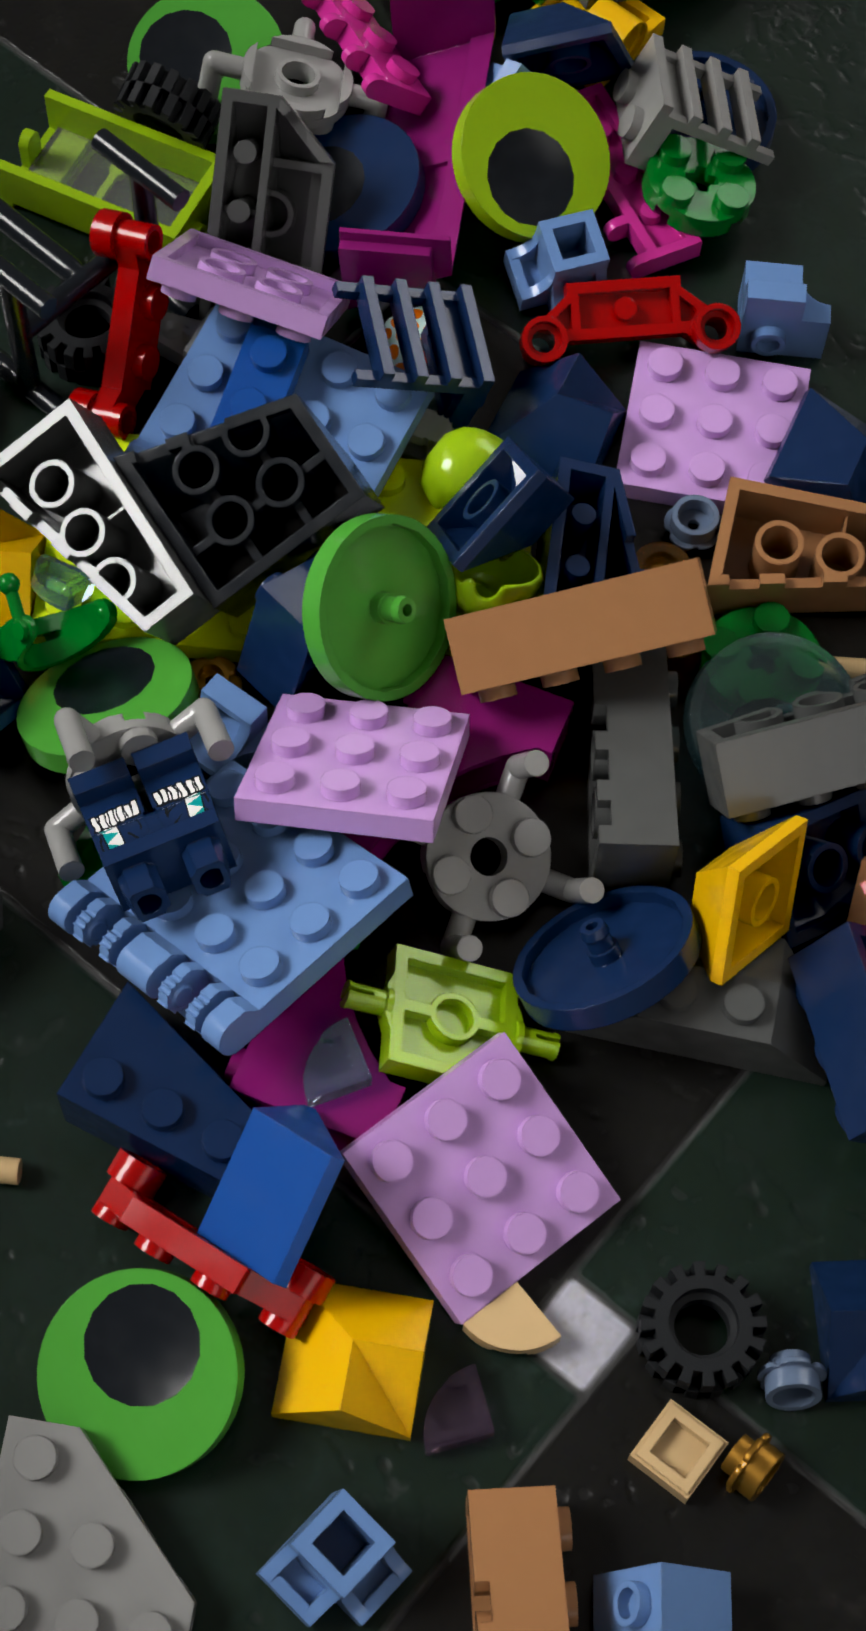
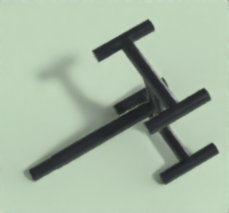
[0,128,199,415]

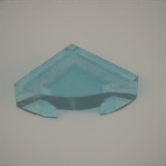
[31,554,95,612]
[303,1017,372,1107]

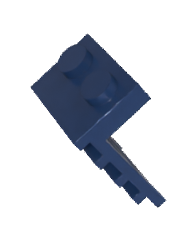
[332,275,495,430]

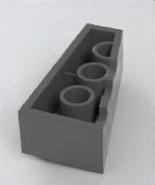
[0,398,220,645]
[587,647,683,892]
[696,674,866,822]

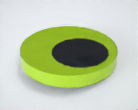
[452,72,610,243]

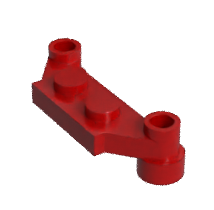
[69,208,169,440]
[519,275,741,366]
[91,1147,336,1339]

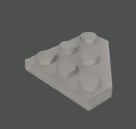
[0,1415,197,1631]

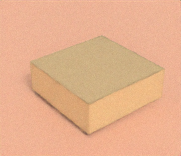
[627,1399,729,1504]

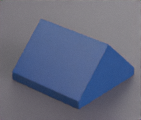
[197,1105,345,1288]

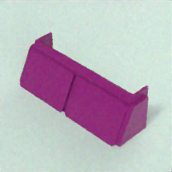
[338,0,496,309]

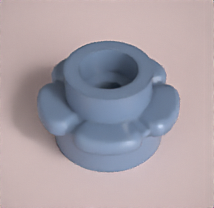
[664,495,721,551]
[757,1349,827,1411]

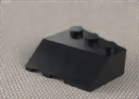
[113,394,385,618]

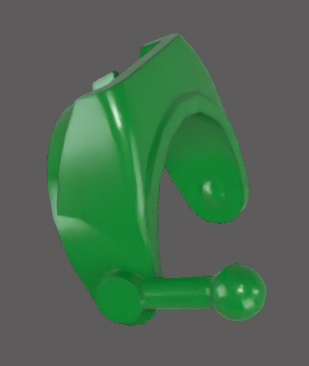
[0,573,117,672]

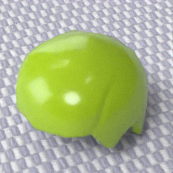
[420,427,504,509]
[450,549,543,615]

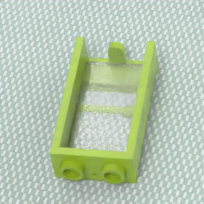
[0,88,216,248]

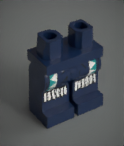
[67,732,237,922]

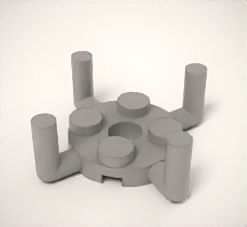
[198,17,389,135]
[44,698,234,882]
[412,750,604,962]

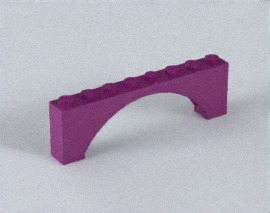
[223,654,574,1151]

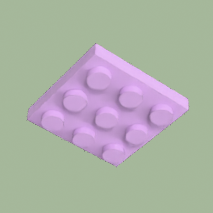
[146,228,350,343]
[616,341,811,514]
[234,693,470,843]
[340,1032,621,1325]

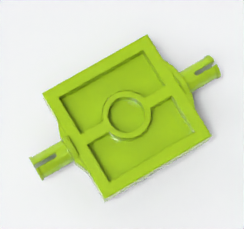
[340,943,561,1084]

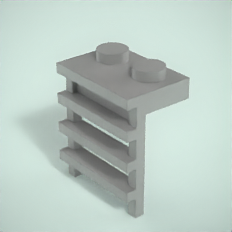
[613,33,775,170]

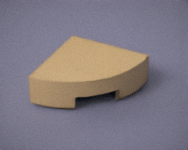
[462,1282,561,1355]

